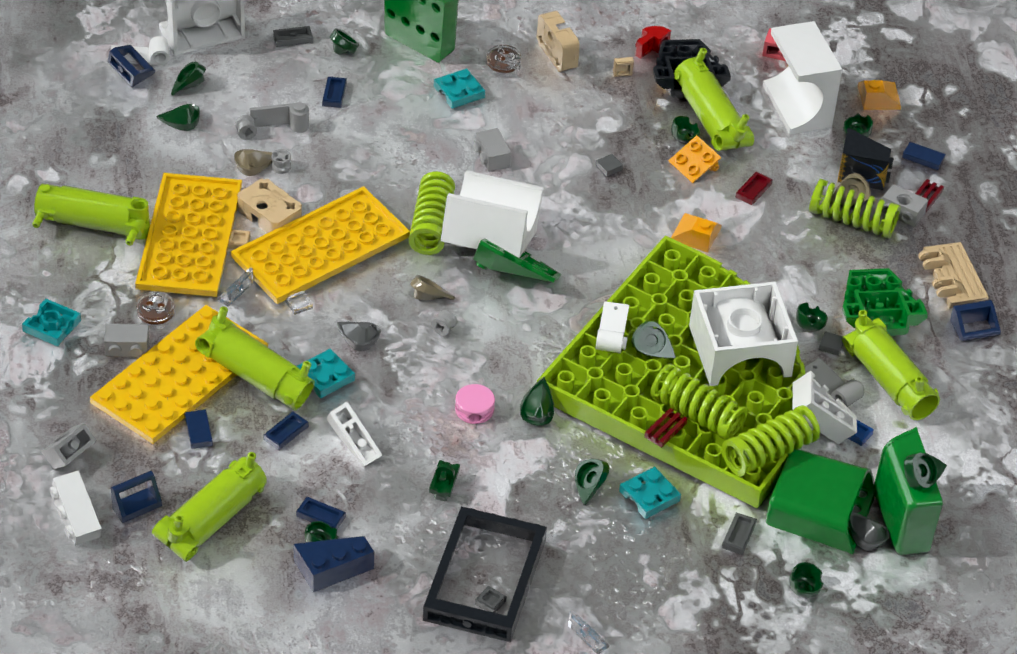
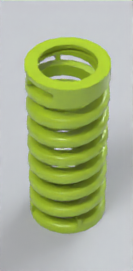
[408,171,455,255]
[809,179,901,239]
[650,363,748,440]
[722,405,820,477]

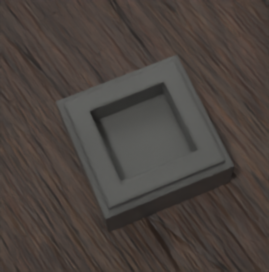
[596,154,623,177]
[819,331,843,356]
[475,586,507,613]

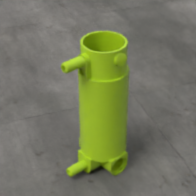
[674,48,754,151]
[32,183,150,246]
[195,306,315,410]
[842,310,940,420]
[151,452,267,562]

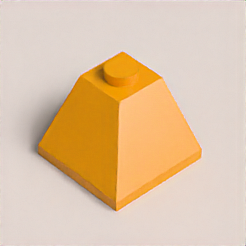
[858,80,901,110]
[671,213,722,253]

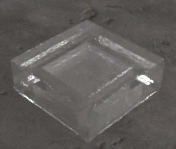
[285,291,313,315]

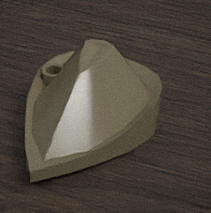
[234,149,272,176]
[830,173,871,205]
[410,275,455,301]

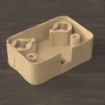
[537,11,580,72]
[238,178,302,233]

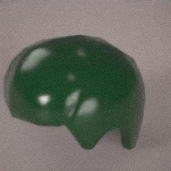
[843,113,873,137]
[671,116,701,144]
[796,302,828,331]
[304,521,339,542]
[789,562,824,598]

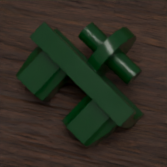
[429,460,460,501]

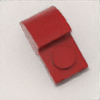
[635,26,671,59]

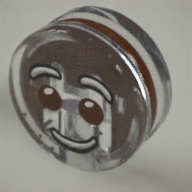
[486,45,521,78]
[136,291,175,330]

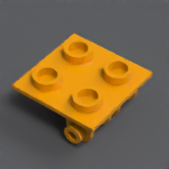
[668,135,721,183]

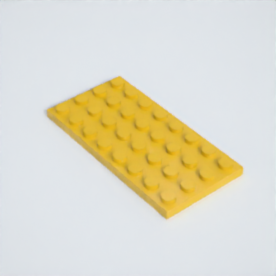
[135,173,242,297]
[231,186,410,304]
[90,305,268,444]

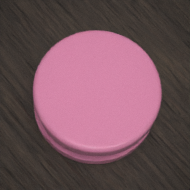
[455,384,495,424]

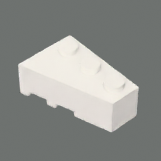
[793,371,857,445]
[50,470,102,546]

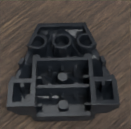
[653,39,731,99]

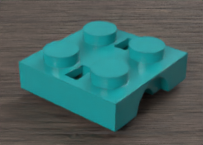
[433,68,485,109]
[22,298,81,346]
[297,349,355,399]
[619,466,681,519]

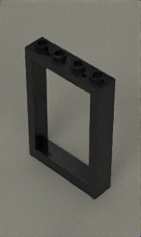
[423,506,547,642]

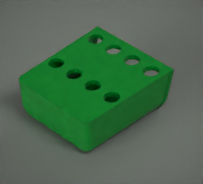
[384,0,459,63]
[873,427,943,555]
[766,449,875,555]

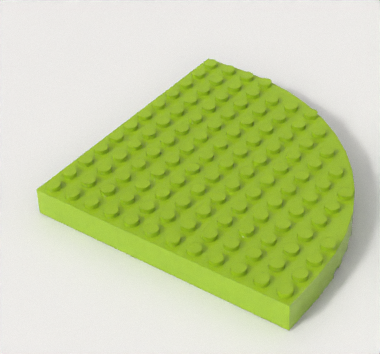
[537,235,805,509]

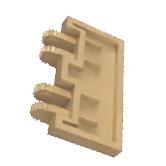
[918,242,989,309]

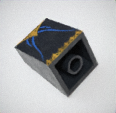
[837,128,894,190]

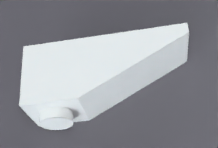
[327,402,383,467]

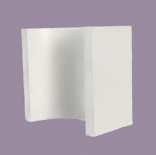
[159,0,245,55]
[763,21,842,135]
[441,171,544,258]
[689,282,798,386]

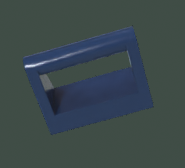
[107,45,156,87]
[950,300,1001,341]
[111,470,162,523]

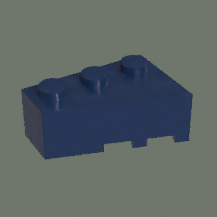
[293,536,375,593]

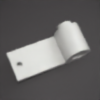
[111,36,170,65]
[596,301,629,353]

